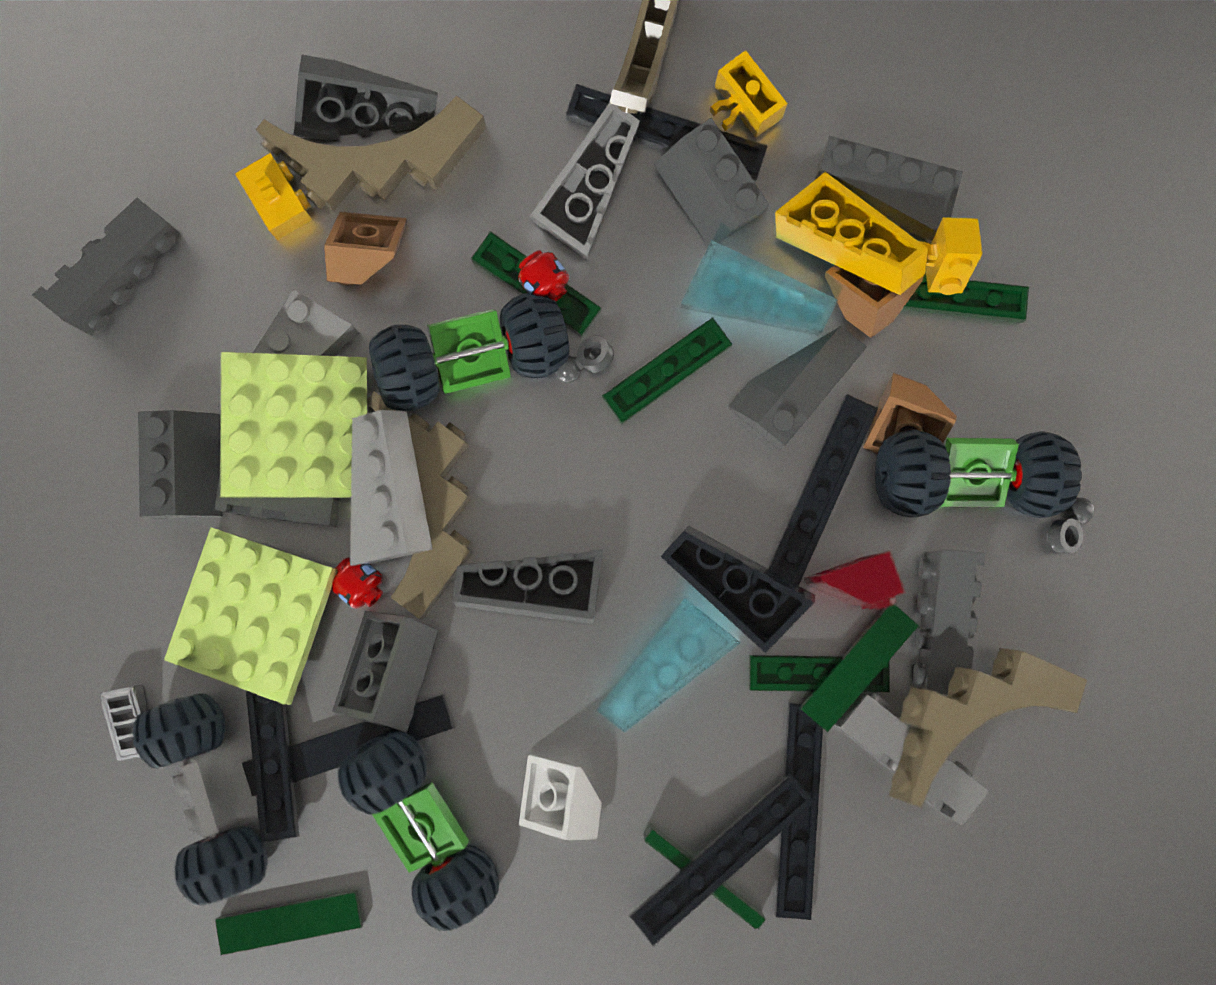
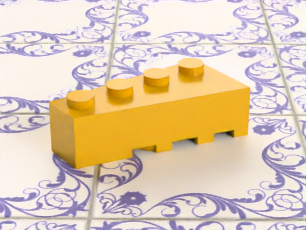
[775,172,928,295]

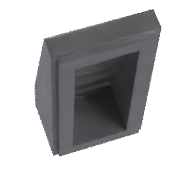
[100,684,147,761]

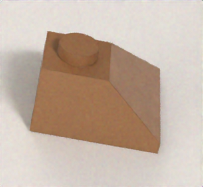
[324,212,407,285]
[825,265,924,338]
[863,373,957,453]

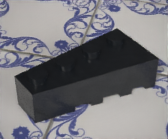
[660,526,815,654]

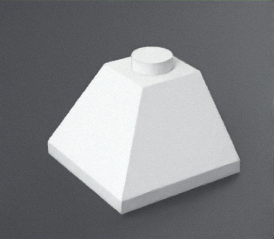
[519,755,602,840]

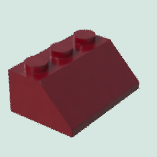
[803,551,905,610]

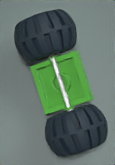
[369,293,570,411]
[875,430,1082,518]
[338,730,499,931]

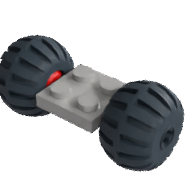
[132,693,268,906]

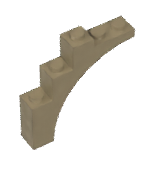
[610,0,680,113]
[256,96,486,211]
[367,391,474,619]
[889,648,1087,808]

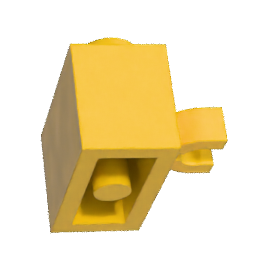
[710,50,788,138]
[235,153,312,240]
[918,217,982,295]

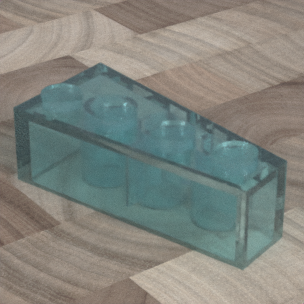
[681,240,838,335]
[596,598,741,733]

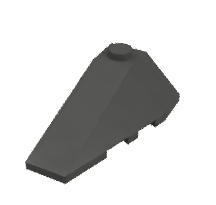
[293,54,438,141]
[728,326,867,451]

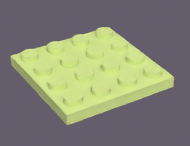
[220,352,367,498]
[164,527,338,705]

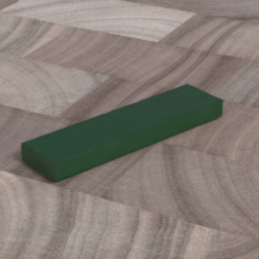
[471,231,602,337]
[903,275,1029,322]
[602,317,733,424]
[799,604,919,732]
[749,655,890,692]
[643,824,766,929]
[215,890,363,955]

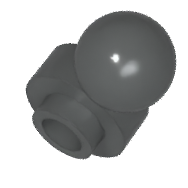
[555,335,614,383]
[1048,497,1094,554]

